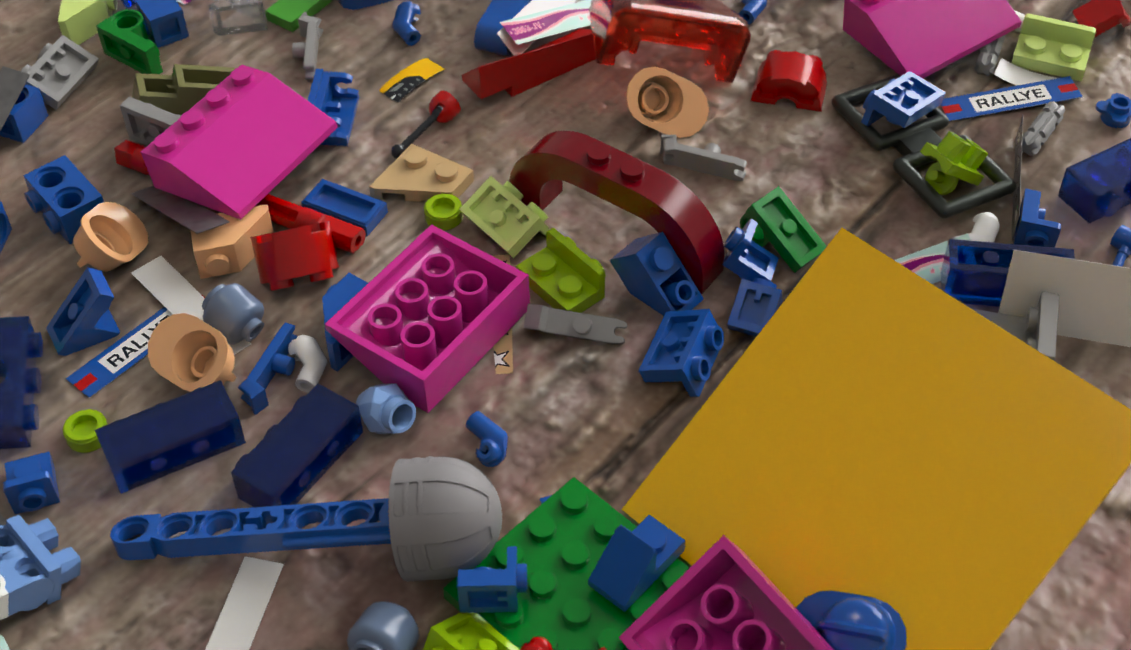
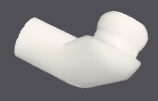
[952,212,1000,252]
[288,335,327,393]

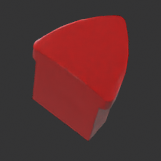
[1072,0,1131,37]

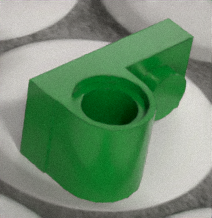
[96,9,163,74]
[740,186,827,273]

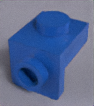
[722,218,779,282]

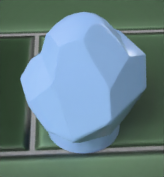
[356,383,416,434]

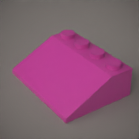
[843,0,1021,78]
[141,65,338,220]
[325,224,530,413]
[619,535,834,650]

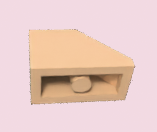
[190,204,273,279]

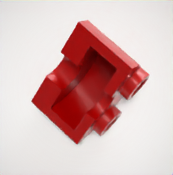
[750,50,827,112]
[250,221,339,291]

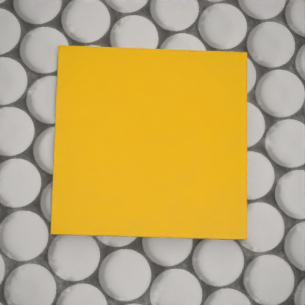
[621,228,1131,650]

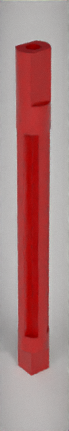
[114,139,366,254]

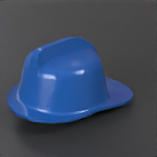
[796,591,907,650]

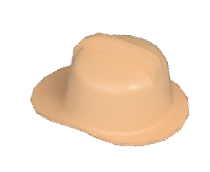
[626,66,709,138]
[73,202,148,272]
[148,313,237,393]

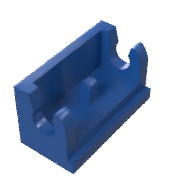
[307,68,360,146]

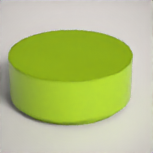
[424,194,463,230]
[63,409,110,453]

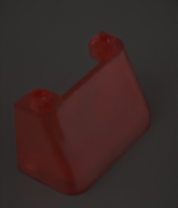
[589,0,751,83]

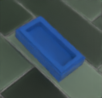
[301,179,388,237]

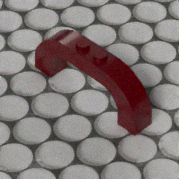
[509,131,725,294]

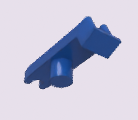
[238,322,297,415]

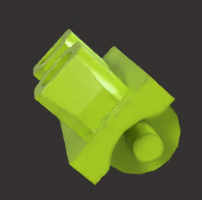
[920,131,988,195]

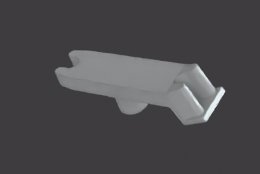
[292,11,323,80]
[660,135,747,181]
[524,304,628,344]

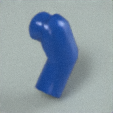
[466,411,508,467]

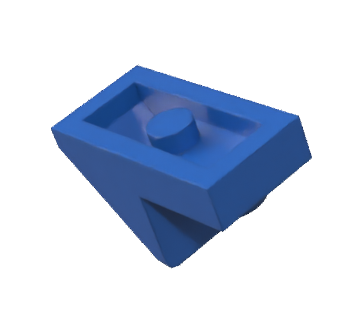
[46,267,120,356]
[588,515,686,612]

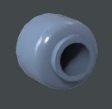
[202,283,264,344]
[347,601,419,650]

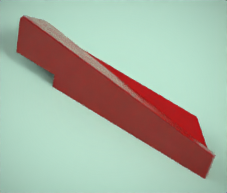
[462,25,624,100]

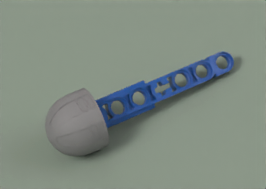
[110,456,502,581]

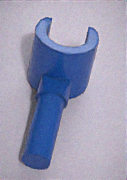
[1110,225,1131,267]

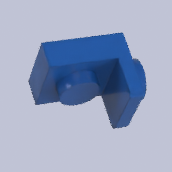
[1012,188,1061,255]
[727,278,783,337]
[3,451,60,515]
[457,546,527,613]

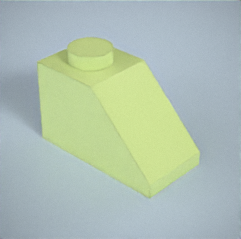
[58,0,118,45]

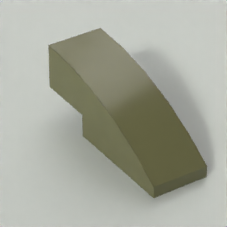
[132,64,236,115]

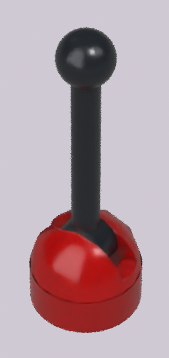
[391,90,461,159]

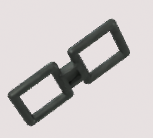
[832,74,1017,219]

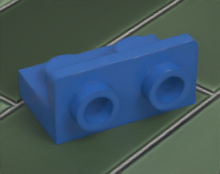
[861,71,946,128]
[638,309,724,397]

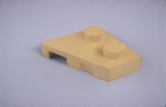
[369,144,474,202]

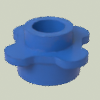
[1096,93,1131,128]

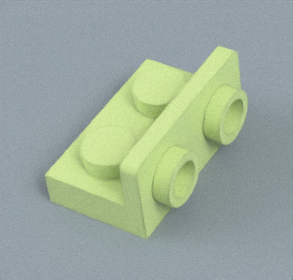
[1011,13,1096,82]
[459,176,550,258]

